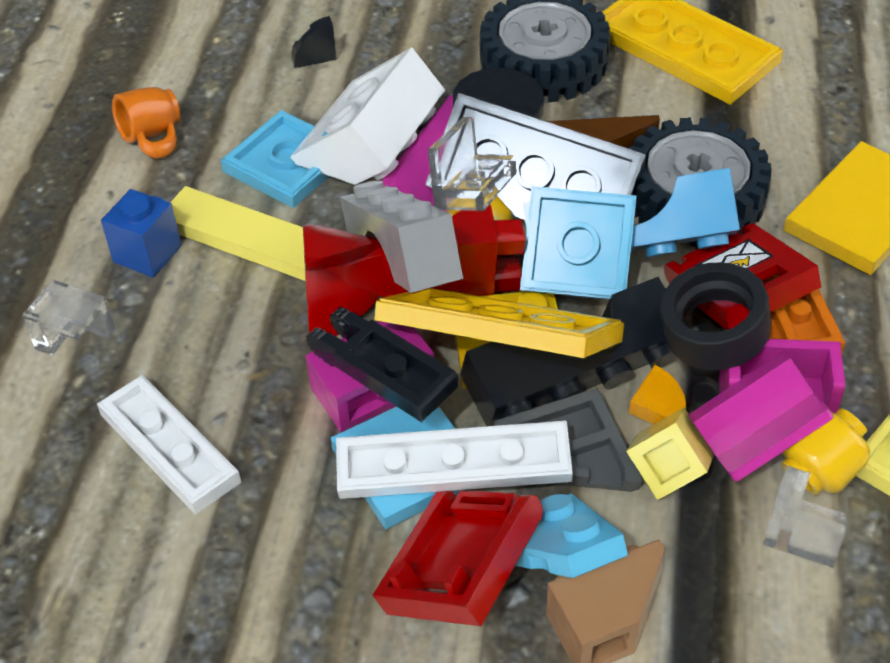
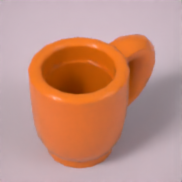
[112,87,180,159]

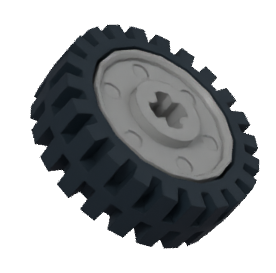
[479,0,610,102]
[630,117,772,246]

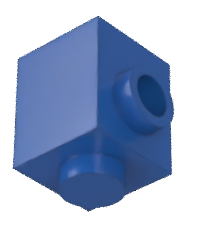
[101,189,182,278]

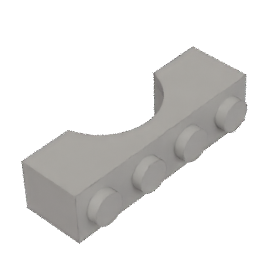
[340,181,463,293]

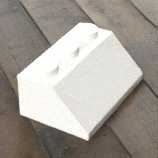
[290,47,445,185]

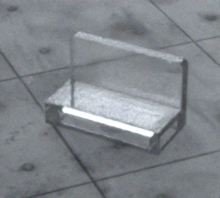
[428,117,517,211]

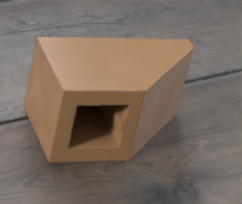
[546,539,665,663]

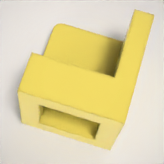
[626,407,714,500]

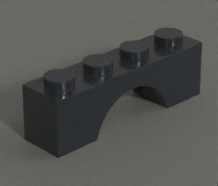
[460,276,689,426]

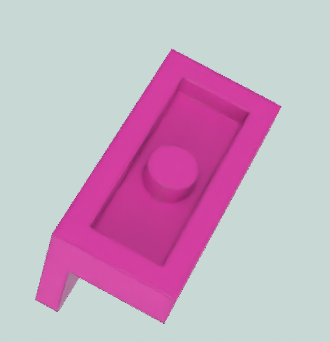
[688,351,834,482]

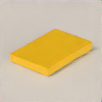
[783,141,890,276]

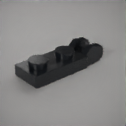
[306,307,458,423]

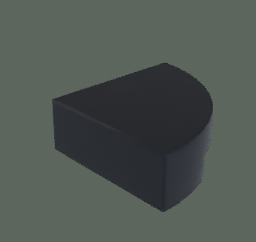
[291,16,337,68]

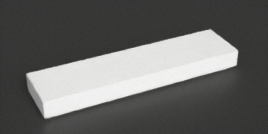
[336,421,573,499]

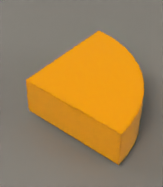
[629,365,686,425]

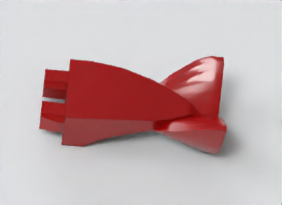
[303,205,525,336]

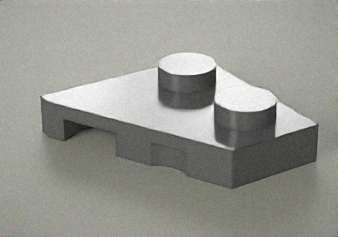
[494,388,643,492]

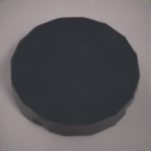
[453,68,544,120]

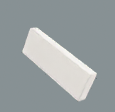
[97,375,241,515]

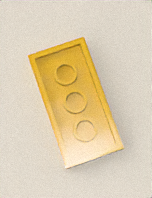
[602,0,784,105]
[375,288,624,358]

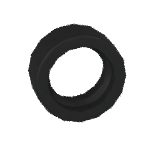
[660,263,771,370]

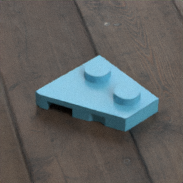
[515,493,628,578]

